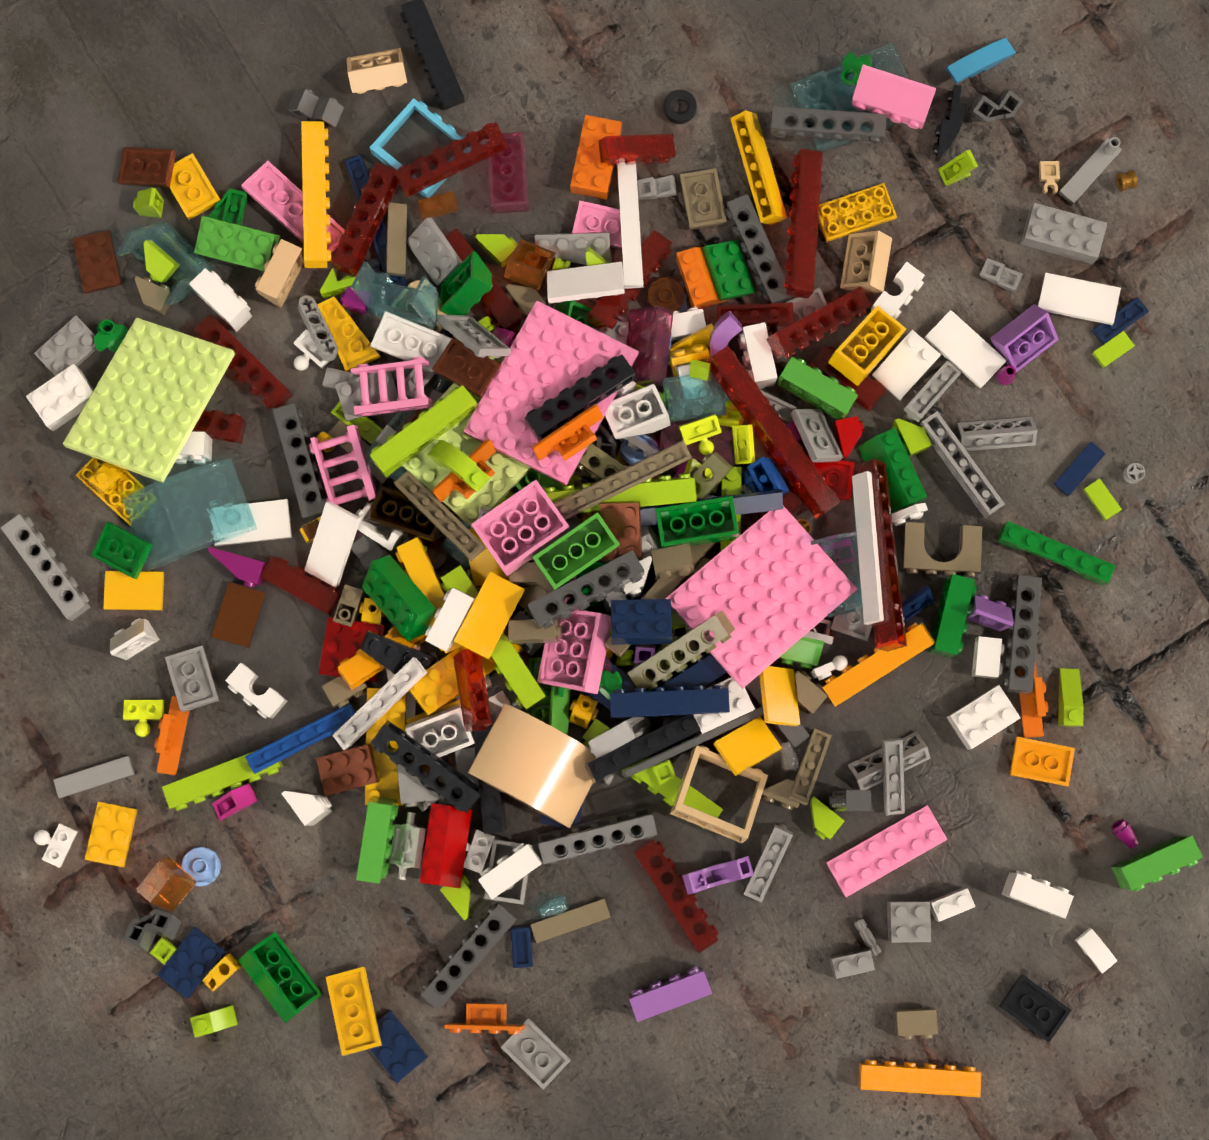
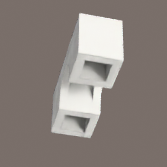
[871,262,925,320]
[225,663,287,719]

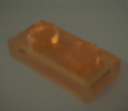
[418,191,459,220]

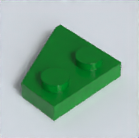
[206,189,249,225]

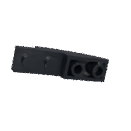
[933,85,967,162]

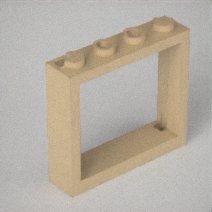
[670,746,768,843]

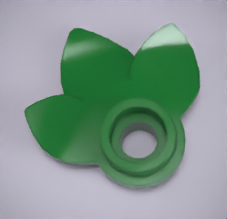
[841,52,872,86]
[94,319,129,353]

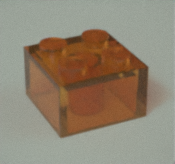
[504,239,556,291]

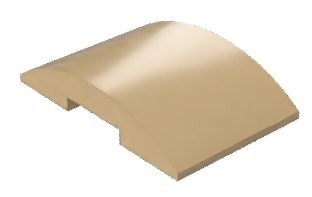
[468,703,597,828]

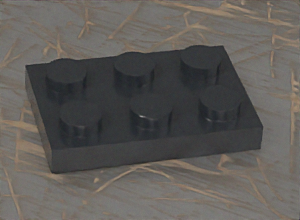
[999,974,1072,1043]

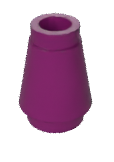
[996,365,1016,385]
[1111,819,1139,849]

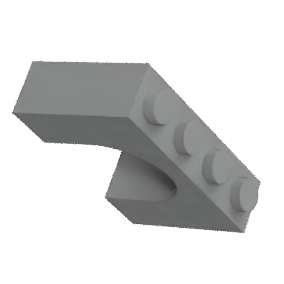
[397,748,479,807]

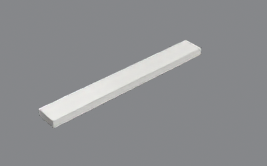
[617,152,644,289]
[852,471,884,625]

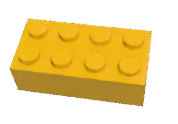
[828,305,906,386]

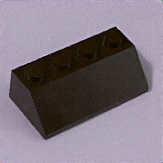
[365,486,453,541]

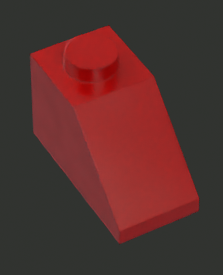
[833,416,864,461]

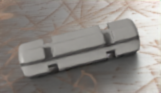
[854,919,881,956]

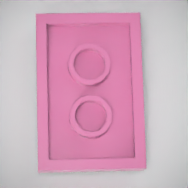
[572,201,622,249]

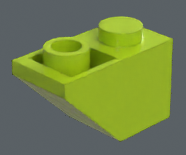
[892,418,932,457]

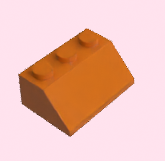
[676,247,729,309]

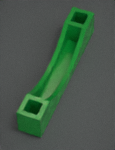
[996,521,1116,586]

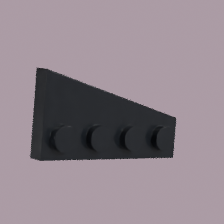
[360,631,437,674]

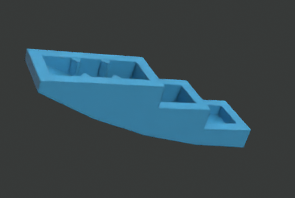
[946,38,1016,85]

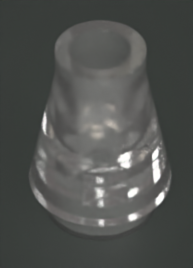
[780,742,800,772]

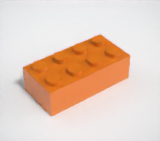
[570,115,622,200]

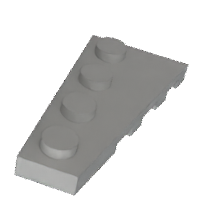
[535,232,611,265]

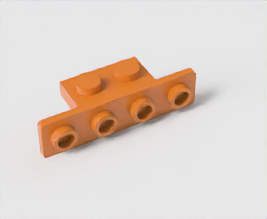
[532,404,603,461]
[432,438,497,502]
[1016,660,1048,738]
[154,696,190,775]
[444,1003,525,1034]

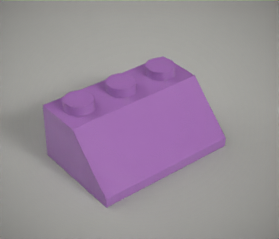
[990,304,1059,372]

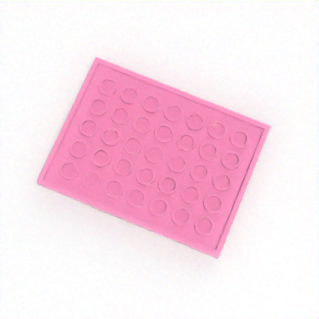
[463,301,639,486]
[665,506,857,689]

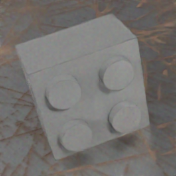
[887,901,931,943]

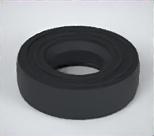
[663,90,697,124]

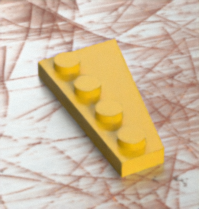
[317,297,381,372]

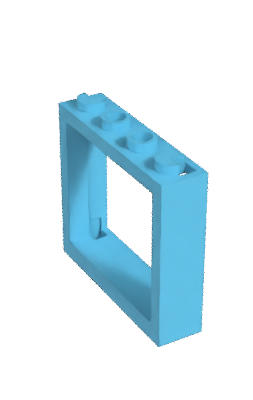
[370,98,471,200]

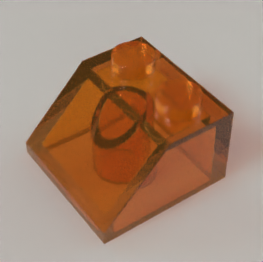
[136,856,197,912]

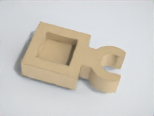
[1039,161,1060,194]

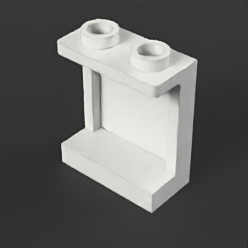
[355,501,408,551]

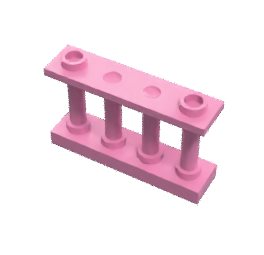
[351,357,433,417]
[309,425,378,506]

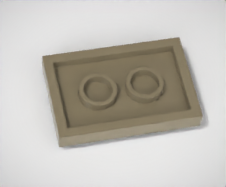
[679,168,727,230]

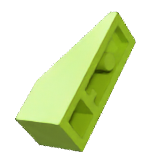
[1058,668,1084,727]

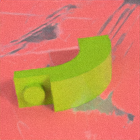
[427,440,490,493]

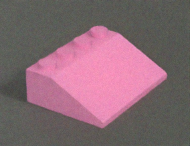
[851,65,936,129]
[471,480,571,576]
[537,610,611,694]

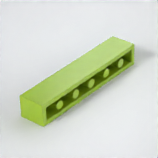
[370,385,478,477]
[162,750,283,811]

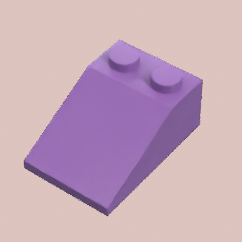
[966,594,1014,632]

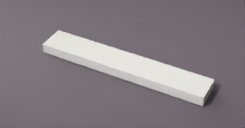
[332,657,427,750]

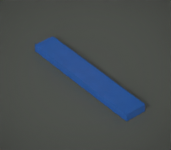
[245,703,356,774]

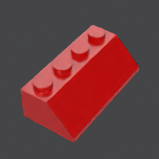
[419,803,472,889]

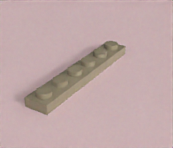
[394,470,486,561]

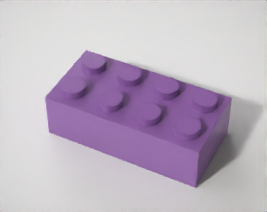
[628,966,712,1022]

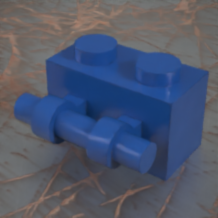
[742,457,789,495]

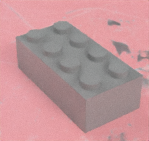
[1020,203,1107,265]

